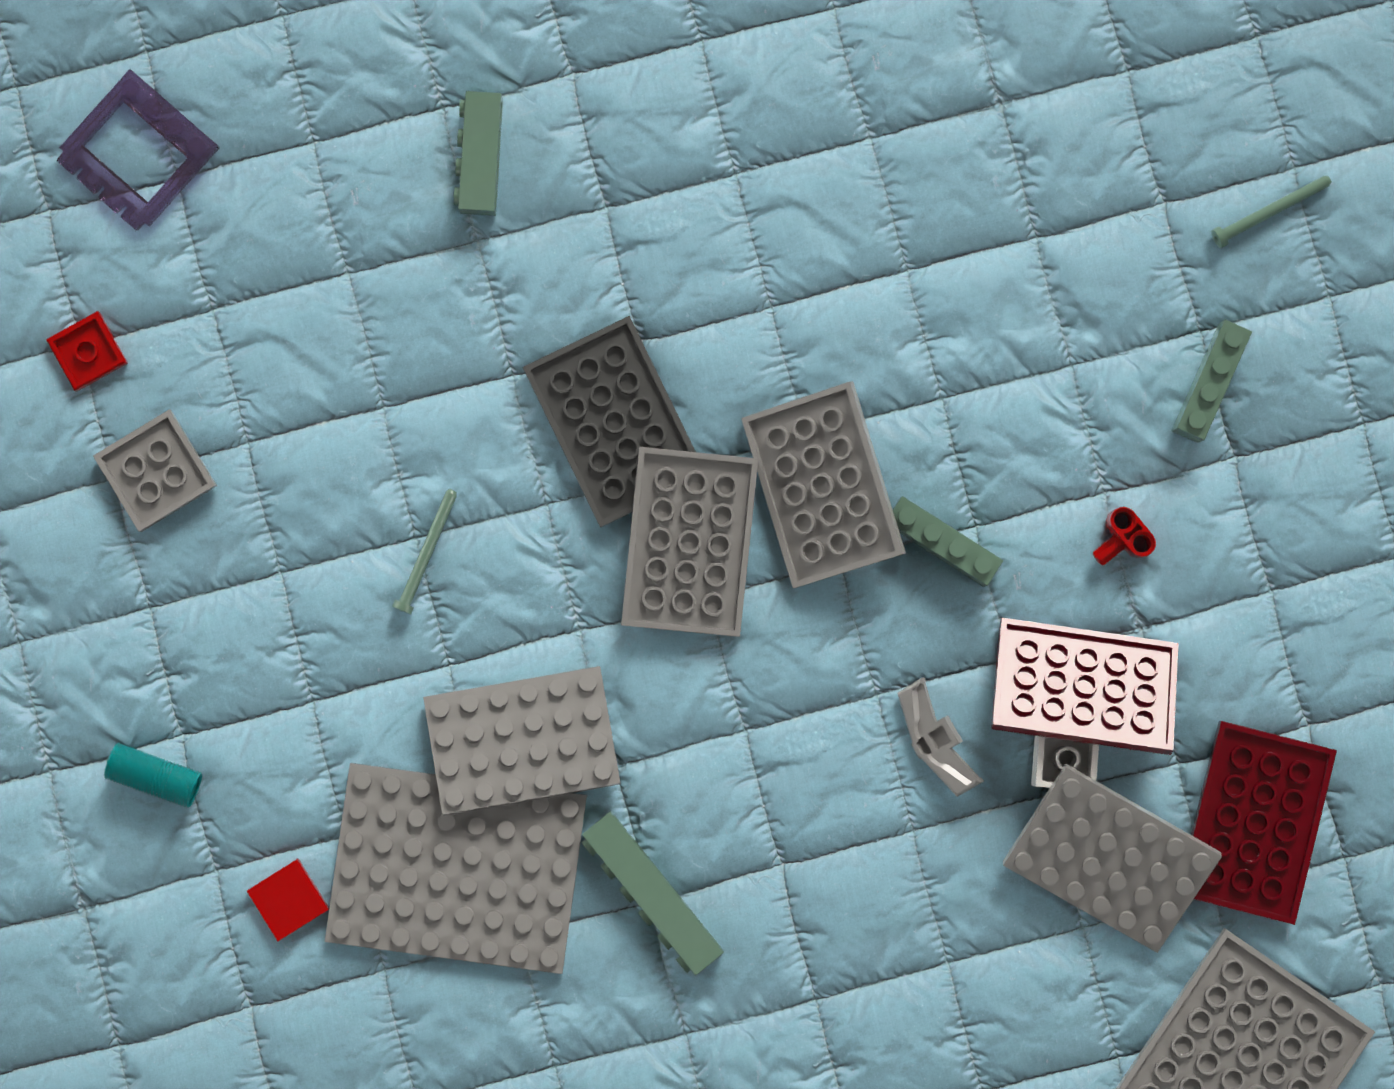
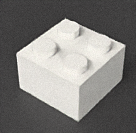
[1031,736,1099,788]

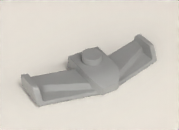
[897,677,984,797]

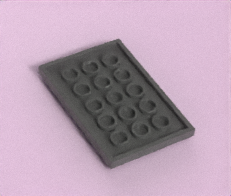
[523,316,696,528]

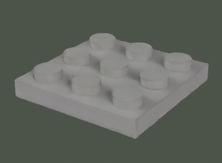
[93,409,217,532]

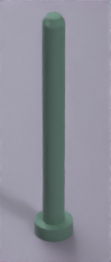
[1211,176,1331,248]
[392,489,457,614]

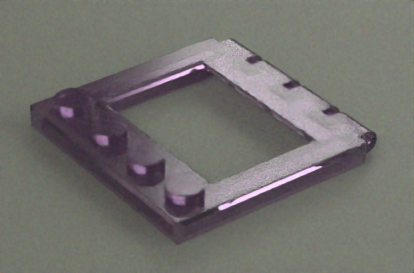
[57,69,220,231]

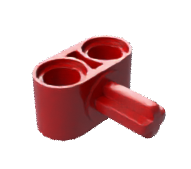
[1093,507,1156,566]

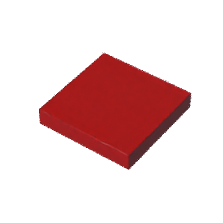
[46,311,128,392]
[247,858,329,941]

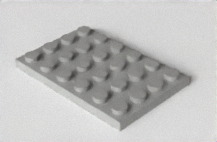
[741,381,906,588]
[621,446,758,637]
[423,666,621,816]
[1003,764,1222,953]

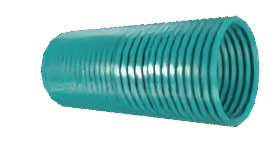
[104,743,202,808]

